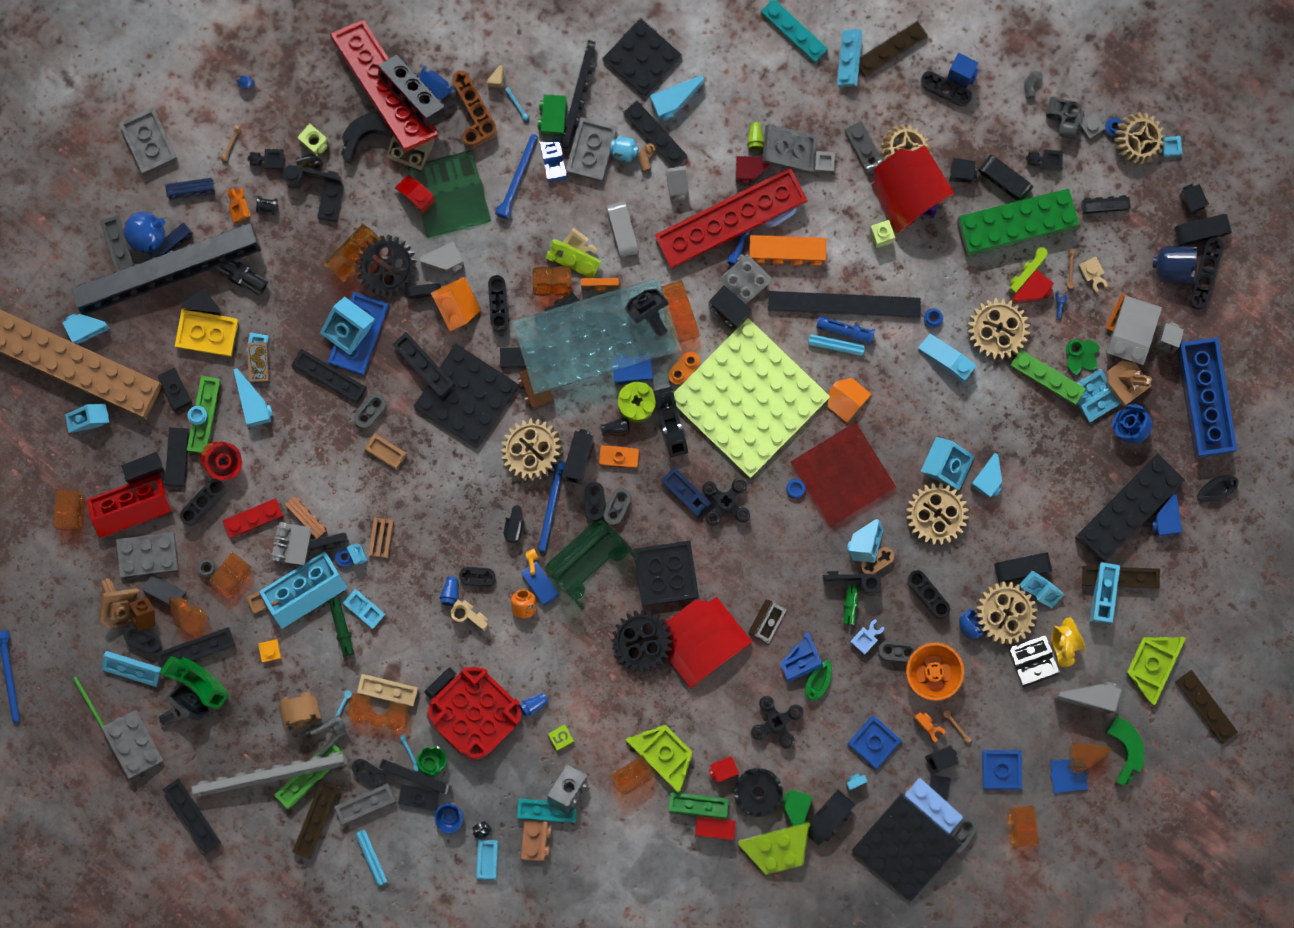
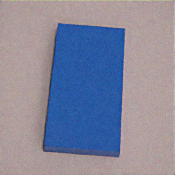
[327,292,389,376]

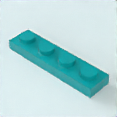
[760,0,828,63]

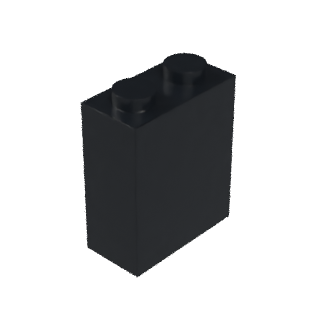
[562,429,594,485]

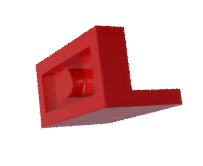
[695,816,736,840]

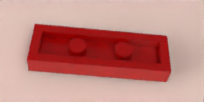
[222,498,284,539]

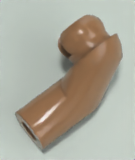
[638,143,655,172]

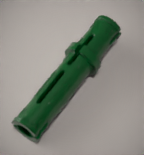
[328,598,355,657]

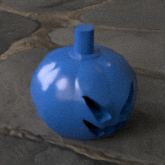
[124,211,165,253]

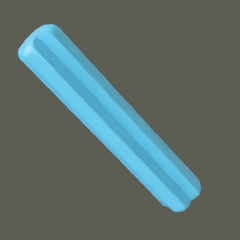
[808,335,865,356]
[356,830,387,886]

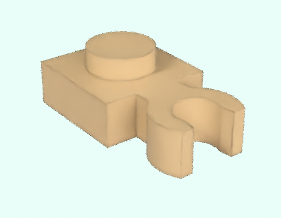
[563,228,597,255]
[1078,257,1108,293]

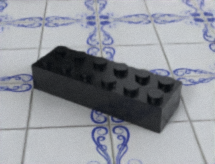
[1075,453,1185,563]

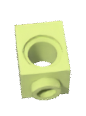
[297,124,329,156]
[869,220,895,248]

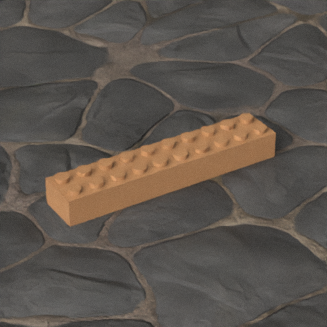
[0,310,162,420]

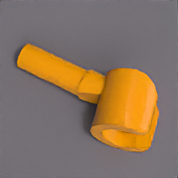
[525,549,539,575]

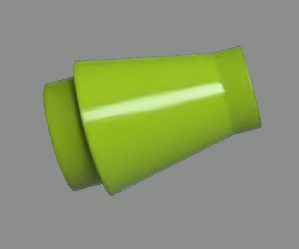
[747,122,764,152]

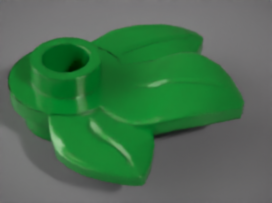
[1066,339,1100,375]

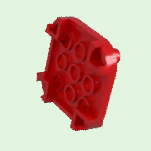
[426,667,521,762]

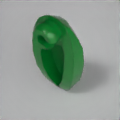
[805,661,832,701]

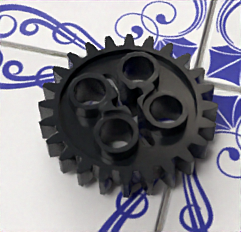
[355,234,417,297]
[611,610,674,673]

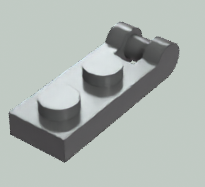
[844,121,883,176]

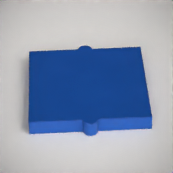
[1050,758,1088,793]

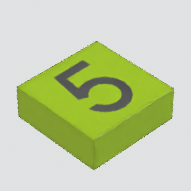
[548,724,574,751]

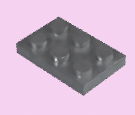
[119,108,177,175]
[566,117,617,182]
[762,124,817,174]
[116,532,179,578]
[101,710,163,780]

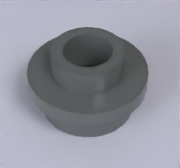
[197,559,217,578]

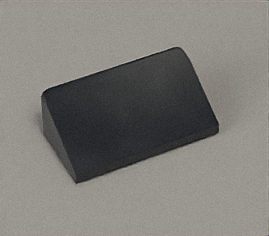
[142,574,186,609]

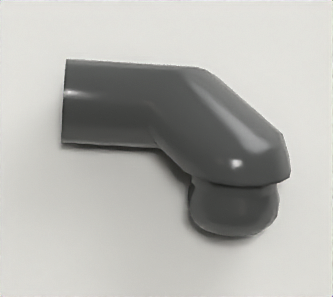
[1024,71,1043,98]

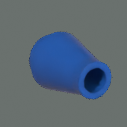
[439,577,458,606]
[520,692,549,717]

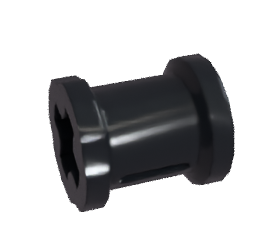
[256,196,278,215]

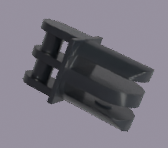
[503,505,525,543]

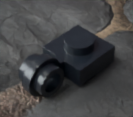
[247,149,284,169]
[1026,149,1063,171]

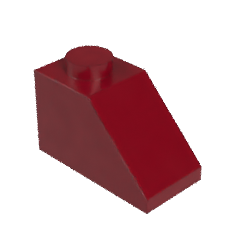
[735,156,773,186]

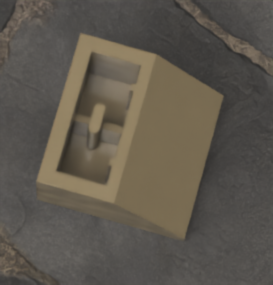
[386,130,437,171]

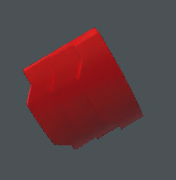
[871,145,955,234]
[665,597,752,689]

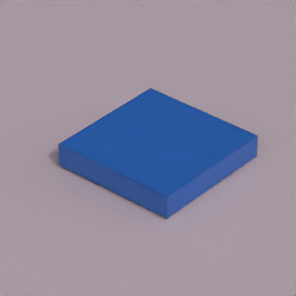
[847,715,902,770]
[982,750,1022,790]

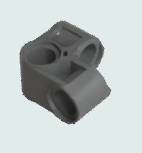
[1046,97,1084,140]

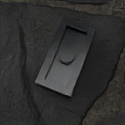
[317,181,344,222]

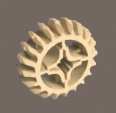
[1114,112,1166,164]
[880,124,931,161]

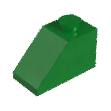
[782,789,813,826]

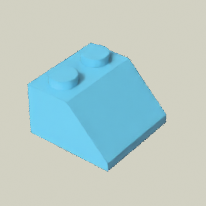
[320,297,375,355]
[921,437,975,490]

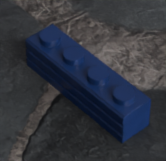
[165,178,215,199]
[148,222,193,258]

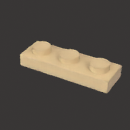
[357,674,418,707]

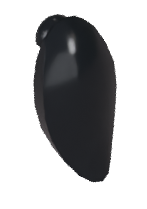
[1197,475,1239,502]

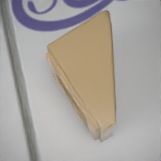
[486,65,505,89]

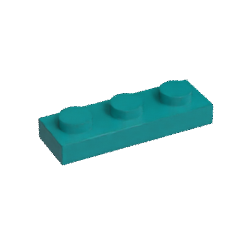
[517,798,577,823]

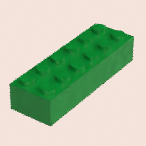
[957,188,1079,257]

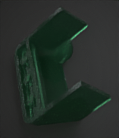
[545,519,639,610]

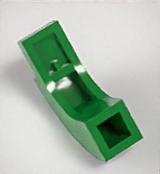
[160,656,229,709]
[1105,716,1145,786]

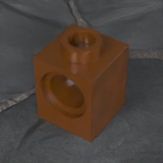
[129,597,156,631]

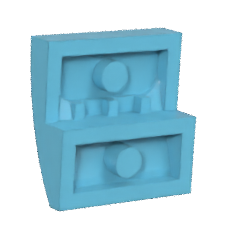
[1077,369,1121,422]

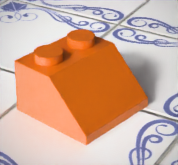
[431,276,481,331]

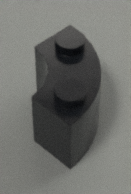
[807,789,855,846]

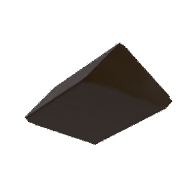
[748,599,787,644]

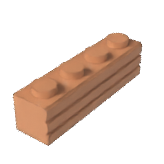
[285,496,327,539]

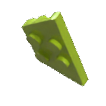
[1126,637,1186,705]
[625,725,693,793]
[738,822,810,874]

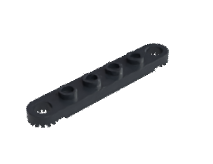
[561,40,596,149]

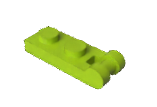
[546,239,602,278]
[1009,247,1048,295]

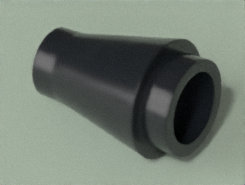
[601,417,630,436]

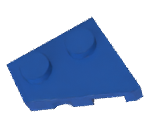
[780,632,824,682]

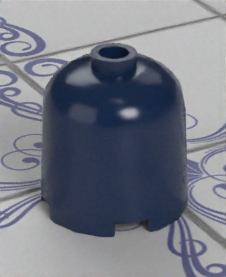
[1152,246,1197,285]

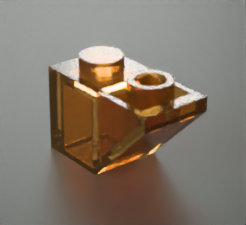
[169,596,208,637]

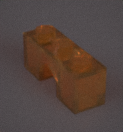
[323,224,380,283]
[347,693,410,731]

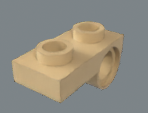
[451,600,489,631]

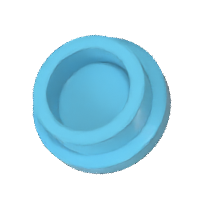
[188,406,207,425]

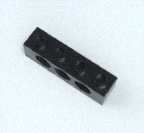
[378,54,444,128]

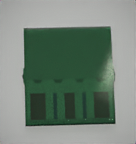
[408,150,491,238]

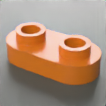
[668,352,700,385]

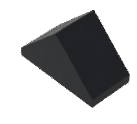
[181,288,222,316]

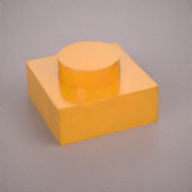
[258,639,282,663]

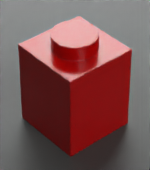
[708,756,739,783]

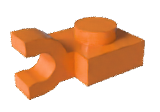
[227,188,250,223]
[913,712,946,743]

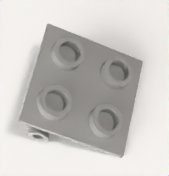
[719,254,773,304]
[271,522,312,565]

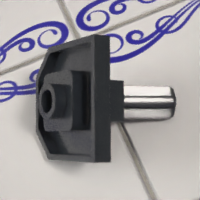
[625,288,669,337]
[159,685,209,725]

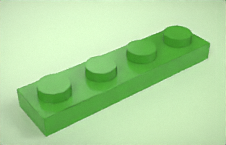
[1011,350,1086,406]
[187,376,221,454]
[275,740,344,810]

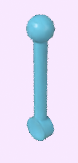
[505,87,529,121]
[335,691,352,716]
[399,734,419,771]

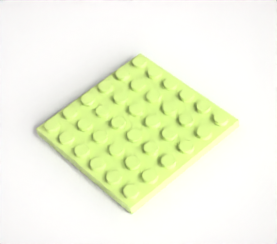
[674,318,830,479]

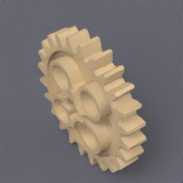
[967,298,1030,360]
[500,419,563,481]
[906,483,969,545]
[974,581,1037,644]

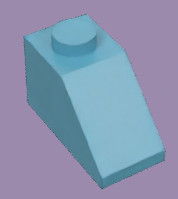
[62,314,110,345]
[65,404,109,433]
[970,453,1002,499]
[847,519,883,563]

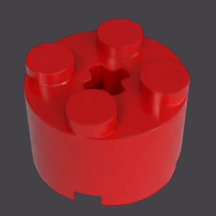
[199,441,242,480]

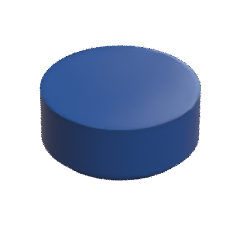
[786,479,806,499]

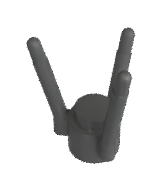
[304,715,347,757]

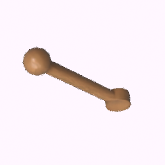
[221,125,240,162]
[1067,249,1075,289]
[943,710,972,744]

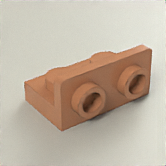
[521,820,551,861]

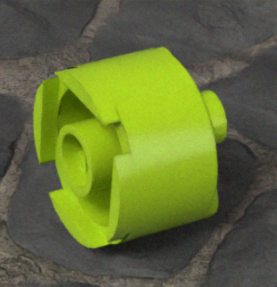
[618,382,656,423]

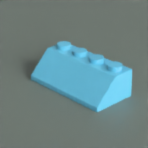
[259,551,348,629]

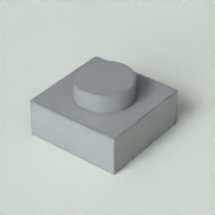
[1081,113,1105,140]
[815,151,835,173]

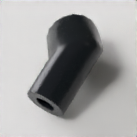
[296,154,323,171]

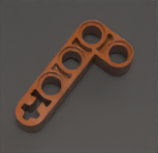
[452,70,497,149]

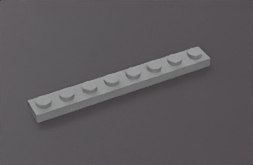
[191,752,348,797]

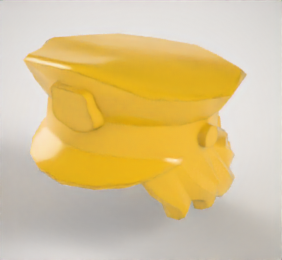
[1051,617,1086,668]

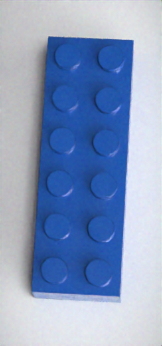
[1177,337,1237,459]

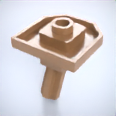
[1106,360,1152,407]
[98,578,140,628]

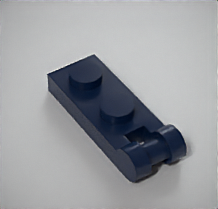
[661,467,712,519]

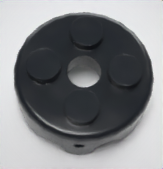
[734,768,783,817]

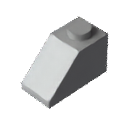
[666,166,689,201]
[419,242,464,273]
[1155,322,1184,354]

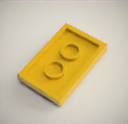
[175,310,239,357]

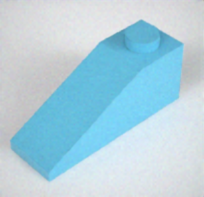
[650,75,704,121]
[918,334,977,384]
[233,369,273,427]
[1089,562,1120,625]

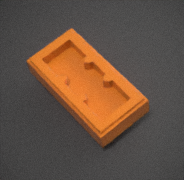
[581,278,619,292]
[599,445,639,468]

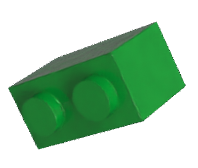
[538,94,567,137]

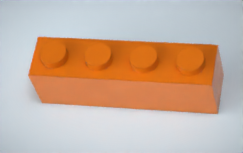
[749,235,826,267]

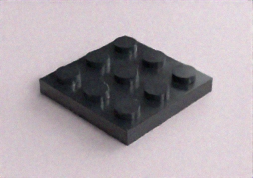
[602,18,682,97]
[633,540,699,606]

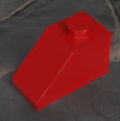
[395,175,435,214]
[1011,269,1054,304]

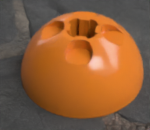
[906,643,964,700]

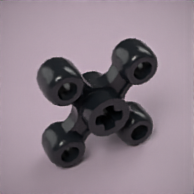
[702,478,750,526]
[750,696,803,749]

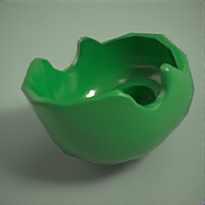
[416,746,447,776]

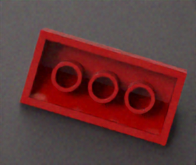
[87,473,172,538]

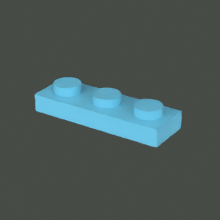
[837,29,862,87]
[101,651,161,687]

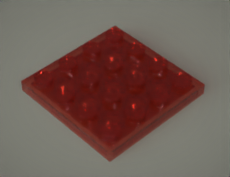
[790,422,896,527]

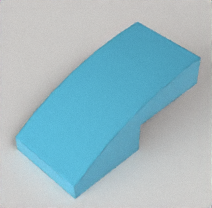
[1020,571,1064,608]
[342,589,385,629]

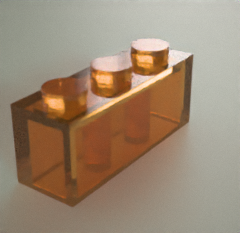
[660,280,700,344]

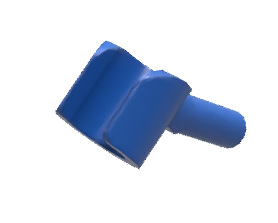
[1055,291,1068,318]

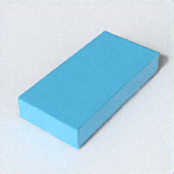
[476,839,498,880]

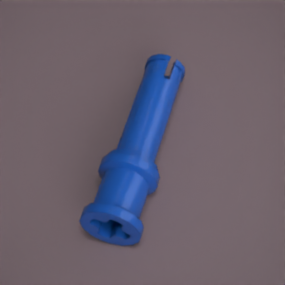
[816,316,875,346]

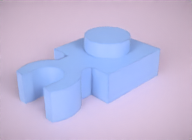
[850,620,884,655]

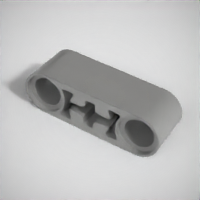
[606,201,639,258]

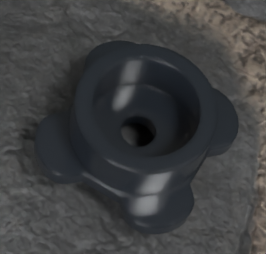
[472,821,492,839]

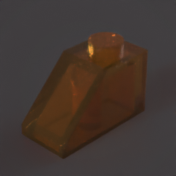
[1068,742,1111,773]

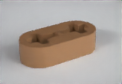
[861,547,894,574]

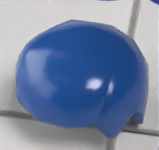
[959,609,985,639]
[434,803,464,834]

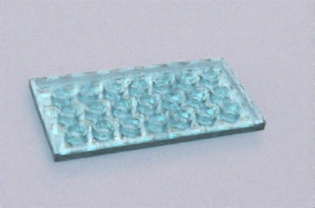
[512,277,681,395]

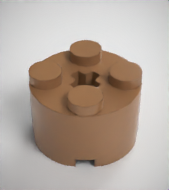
[278,692,322,730]

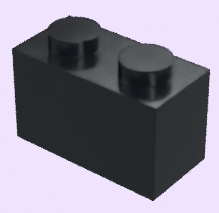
[708,285,752,329]

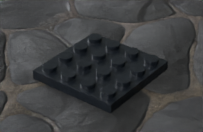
[413,343,520,449]
[851,793,961,902]

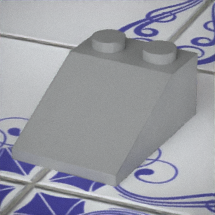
[1107,295,1162,365]
[1054,682,1121,714]

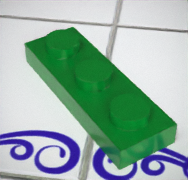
[668,792,729,820]

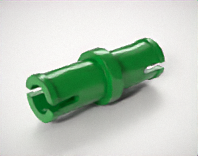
[843,585,859,625]

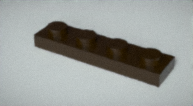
[859,20,928,77]
[1081,566,1160,589]
[1175,669,1238,744]
[292,779,340,859]

